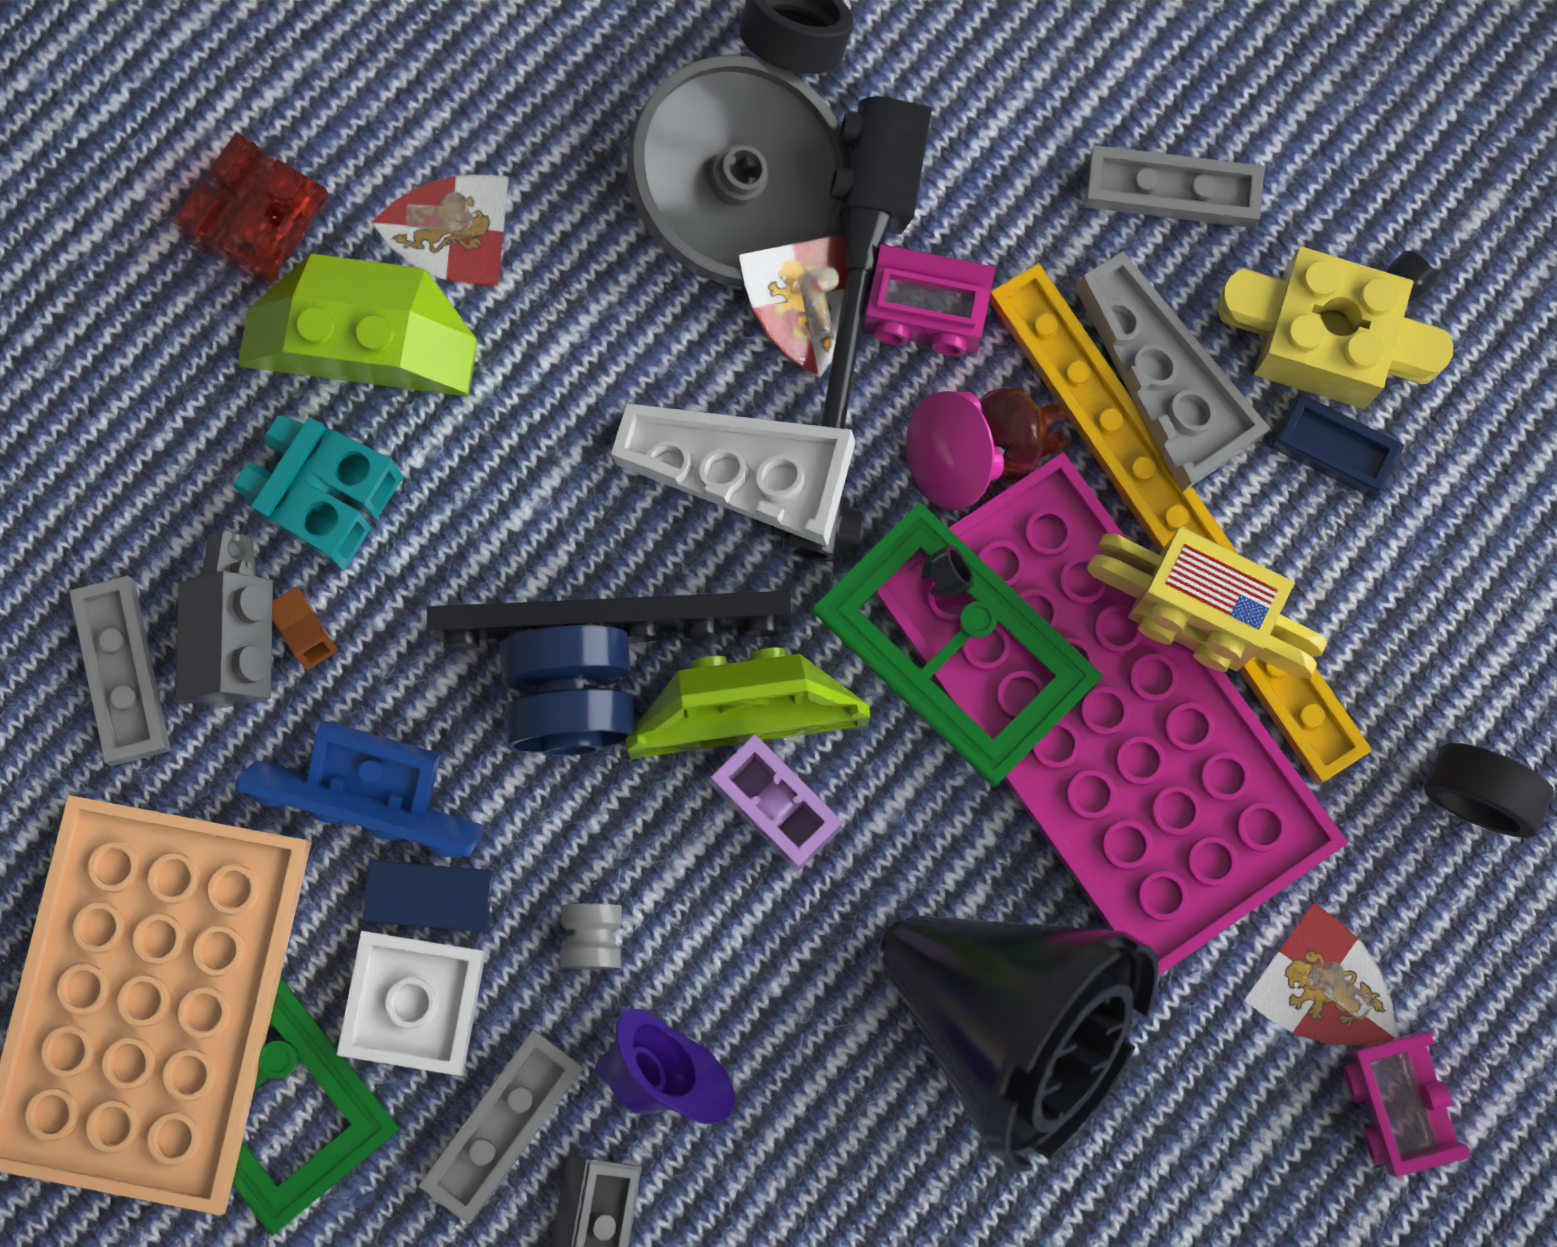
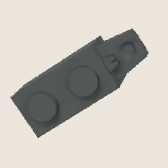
[176,531,273,708]

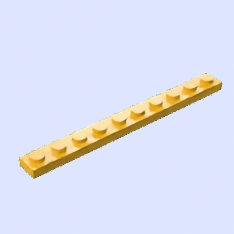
[989,263,1373,785]

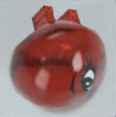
[979,387,1070,483]

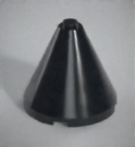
[881,915,1159,1172]

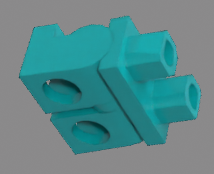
[234,415,404,571]

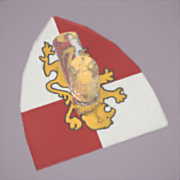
[371,175,509,286]
[739,234,847,377]
[1244,903,1397,1046]

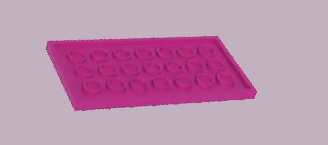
[874,452,1348,977]

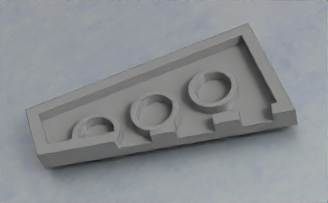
[1074,251,1271,493]

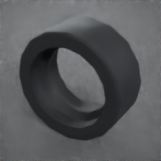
[739,0,854,74]
[1423,743,1554,838]

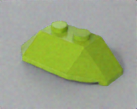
[238,254,478,397]
[626,648,871,759]

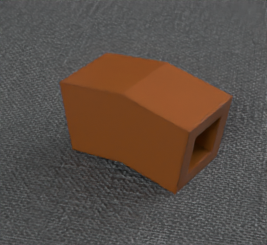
[272,586,339,671]

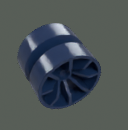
[499,625,635,756]

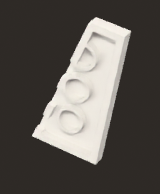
[611,404,855,547]

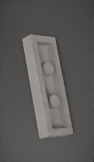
[1084,145,1265,228]
[69,575,171,766]
[418,1030,585,1225]

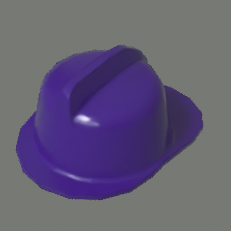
[595,1008,735,1124]

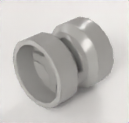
[559,904,622,970]

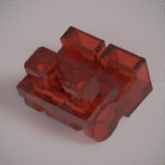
[173,131,329,286]

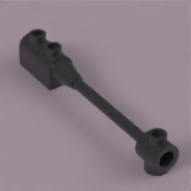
[771,96,932,562]

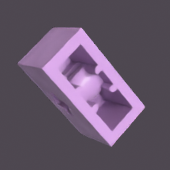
[711,734,843,873]

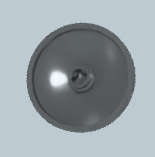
[627,55,850,287]

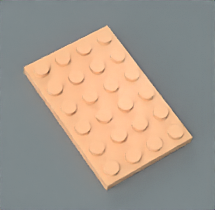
[0,795,311,1215]

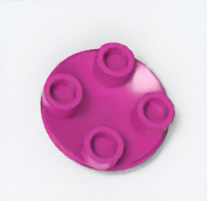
[906,391,1004,510]

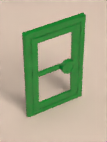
[811,502,1103,788]
[232,977,401,1237]

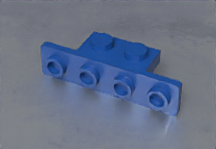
[235,721,485,857]

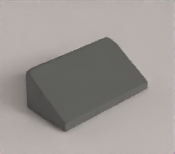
[550,1155,642,1247]

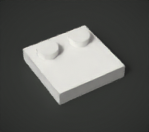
[337,931,486,1076]

